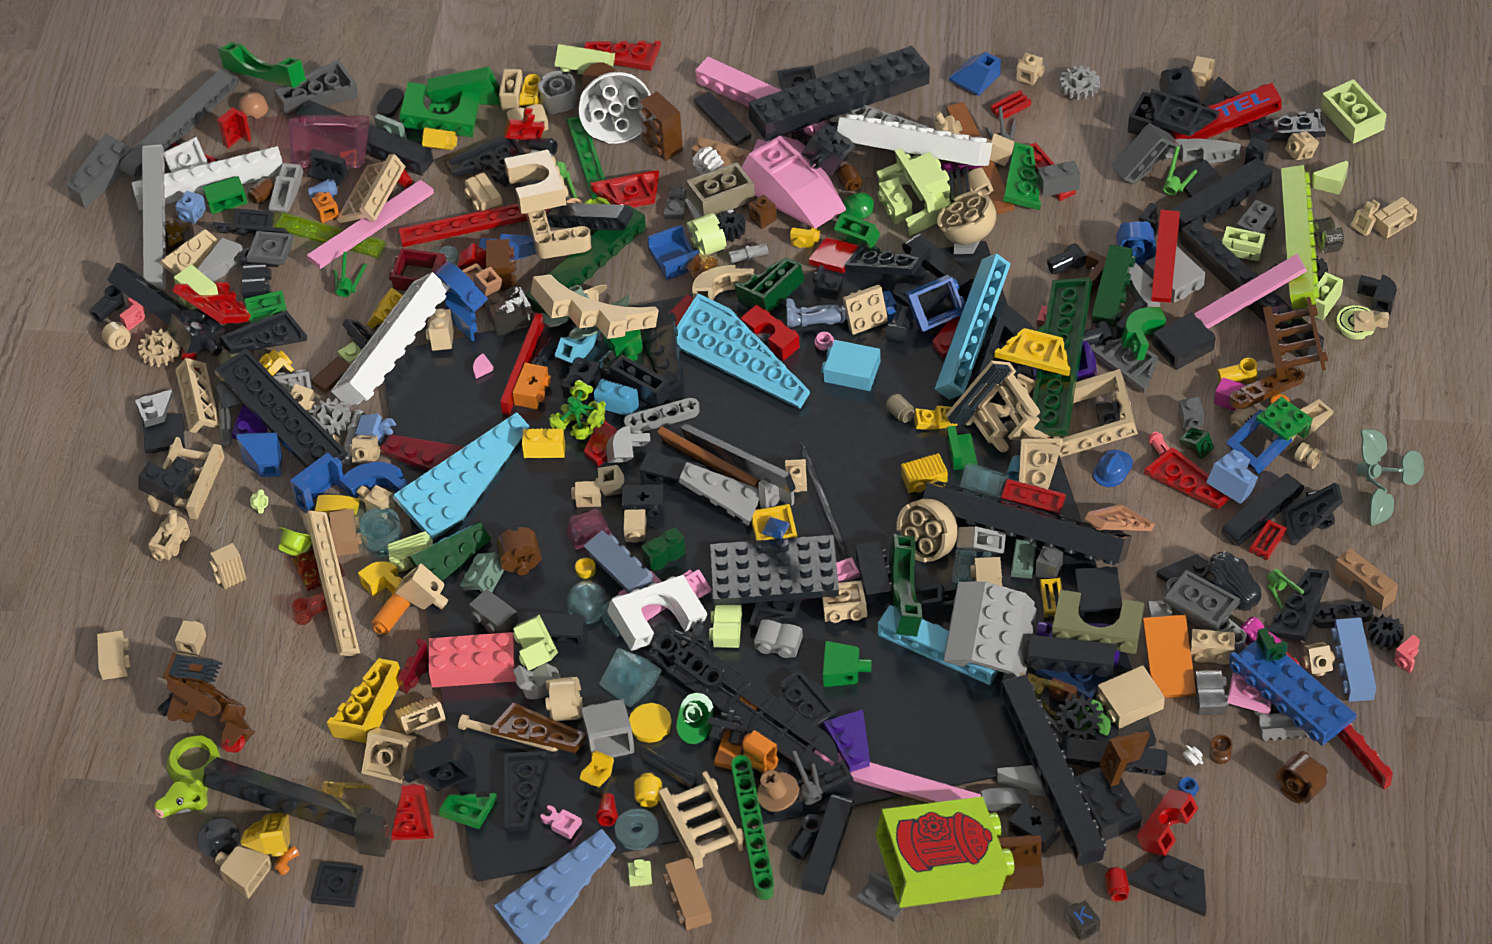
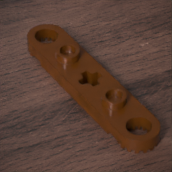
[1229,367,1305,409]

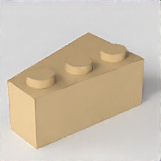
[971,557,1002,586]

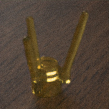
[1027,673,1064,720]
[322,780,373,797]

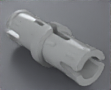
[728,243,768,264]

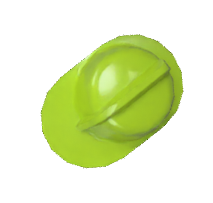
[278,527,312,556]

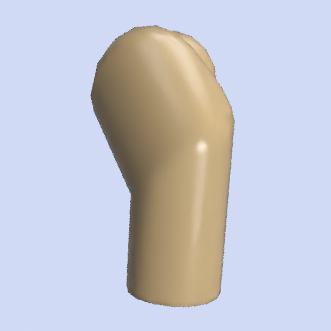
[1111,391,1131,419]

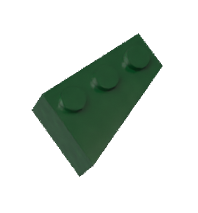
[735,257,805,313]

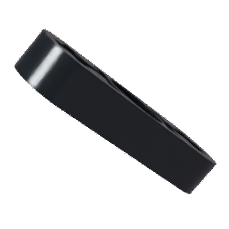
[1312,601,1373,628]

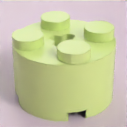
[686,213,726,257]

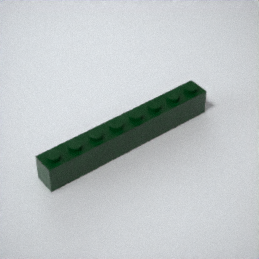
[525,205,646,314]

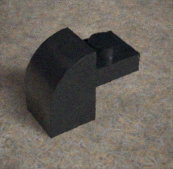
[1357,274,1397,315]

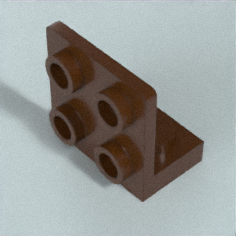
[1099,731,1150,786]

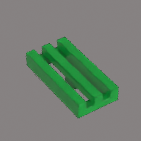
[429,100,453,112]

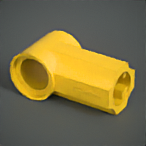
[1217,358,1258,384]

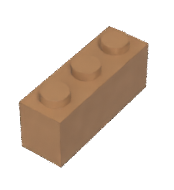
[663,857,712,930]

